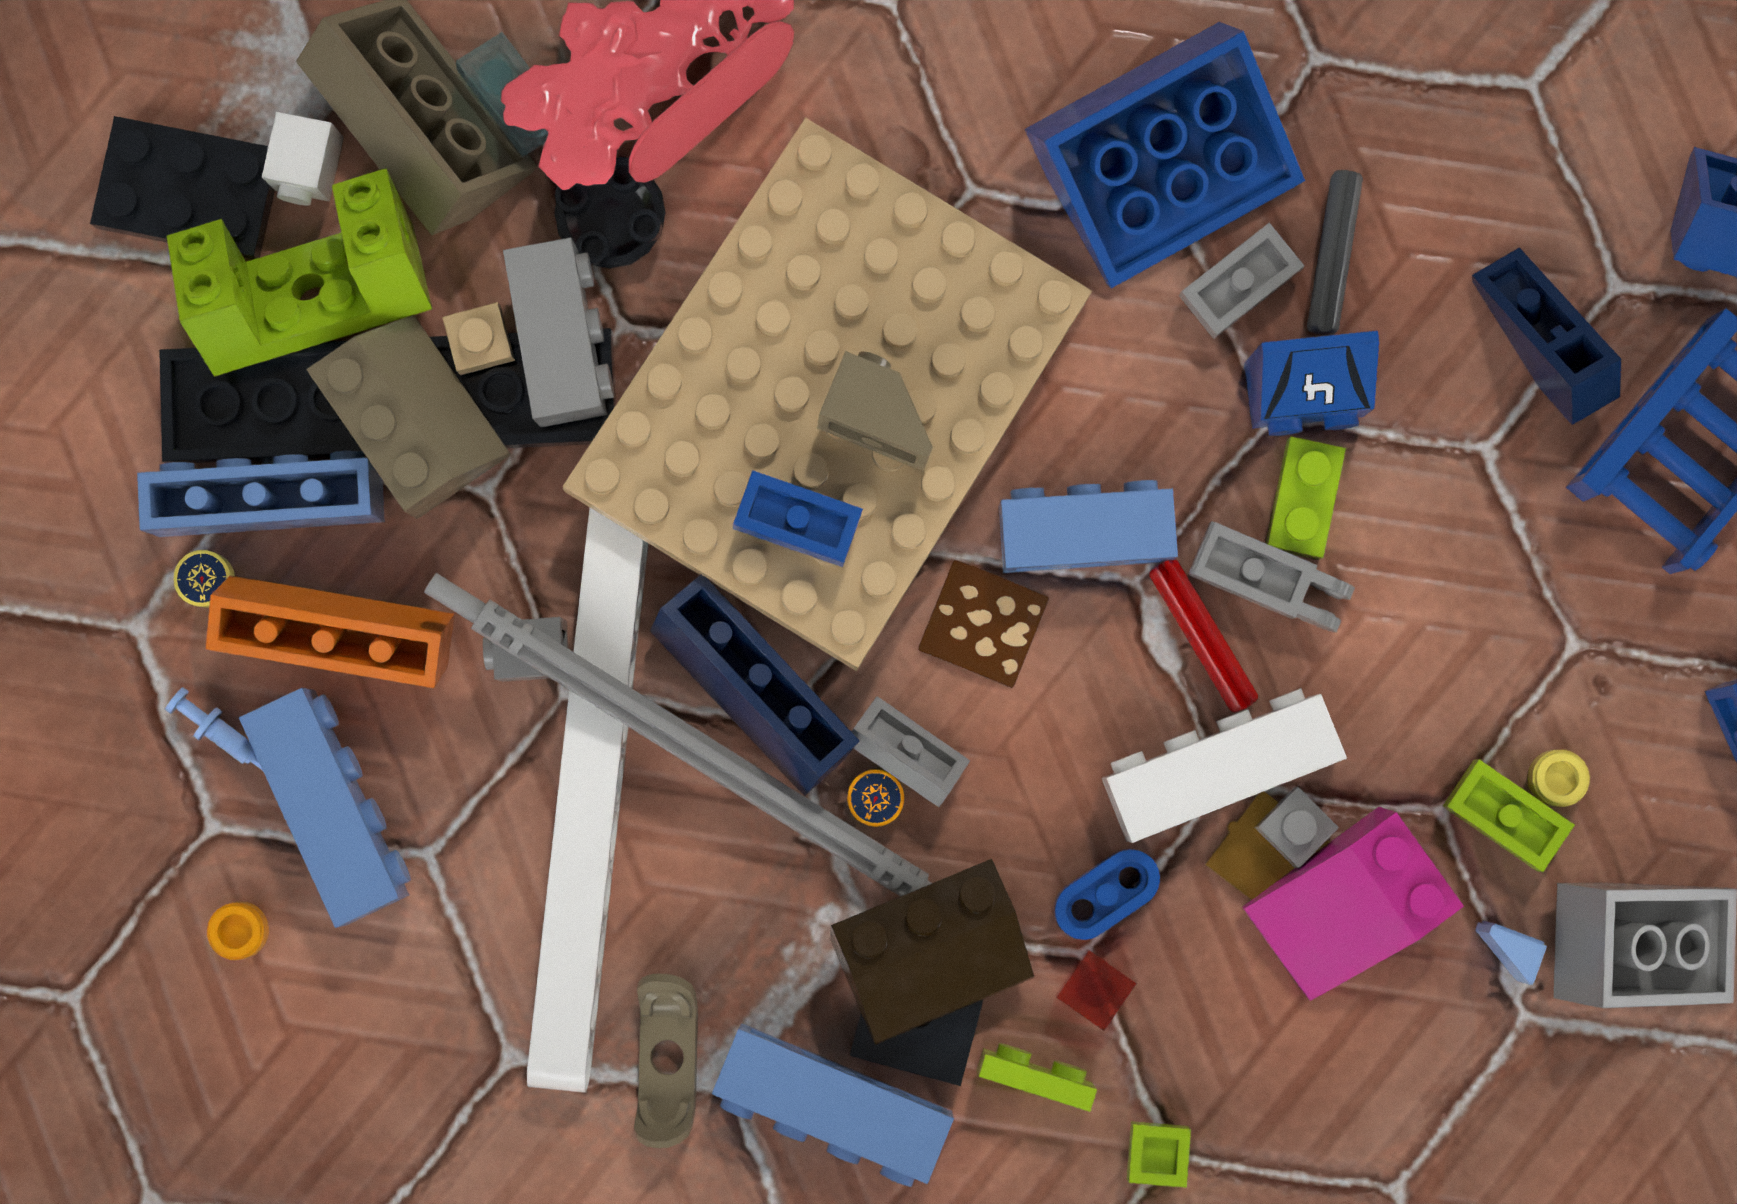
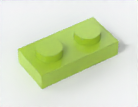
[1266,436,1346,560]
[1442,759,1575,872]
[977,1043,1097,1112]

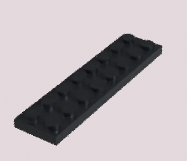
[159,328,616,463]

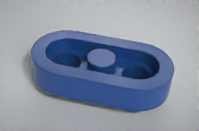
[1053,849,1160,940]

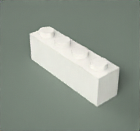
[1101,689,1347,843]

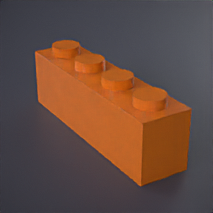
[205,575,454,688]

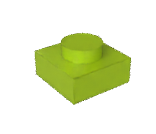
[1127,1121,1191,1188]

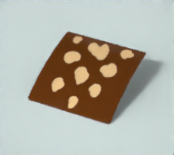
[918,560,1049,688]

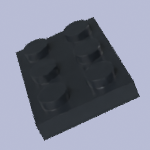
[90,116,275,260]

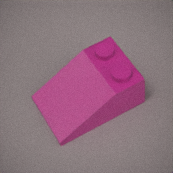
[1242,807,1464,1001]

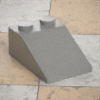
[1554,883,1737,1008]

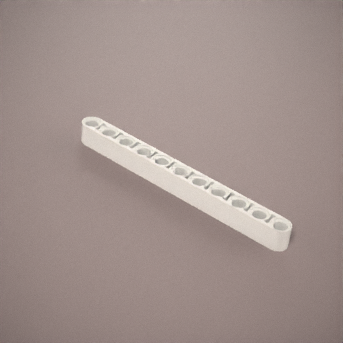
[526,508,649,1093]

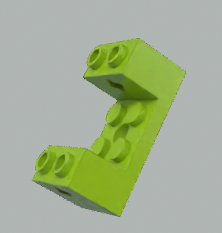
[167,168,432,377]

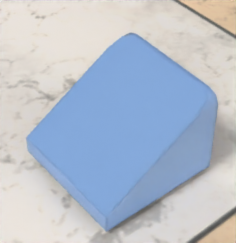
[1475,921,1547,985]

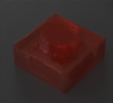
[1055,949,1137,1031]

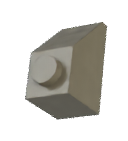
[817,351,933,471]

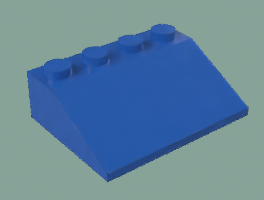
[1024,22,1305,288]

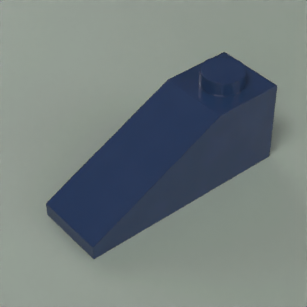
[1472,247,1621,425]

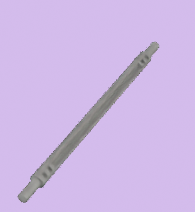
[424,573,932,896]

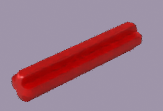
[1150,559,1258,713]

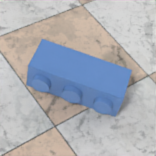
[998,480,1178,573]

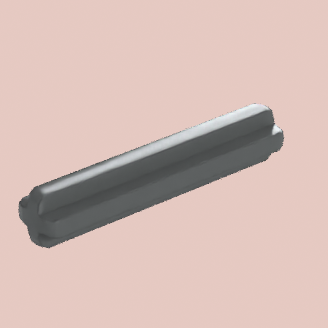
[1307,170,1363,335]

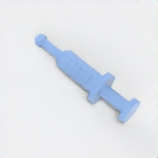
[165,687,263,771]

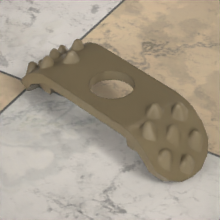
[634,974,698,1148]

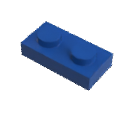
[733,470,863,567]

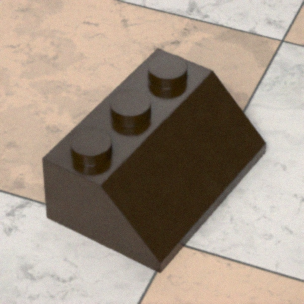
[830,859,1034,1045]

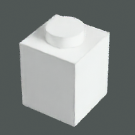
[262,112,344,206]

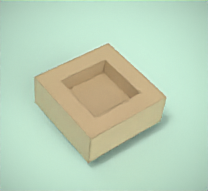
[442,302,515,375]

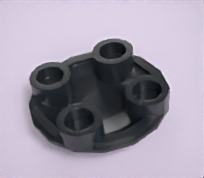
[554,157,666,269]

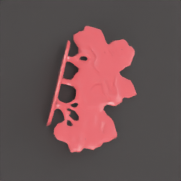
[501,0,794,190]

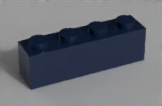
[650,574,860,796]

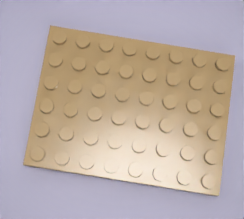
[563,118,1092,671]

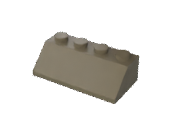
[296,0,537,235]

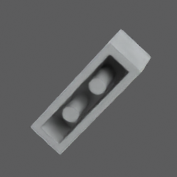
[503,238,614,427]

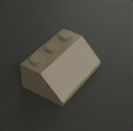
[306,315,511,519]

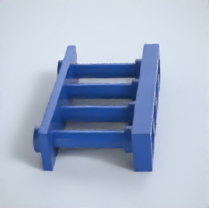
[1566,308,1737,574]

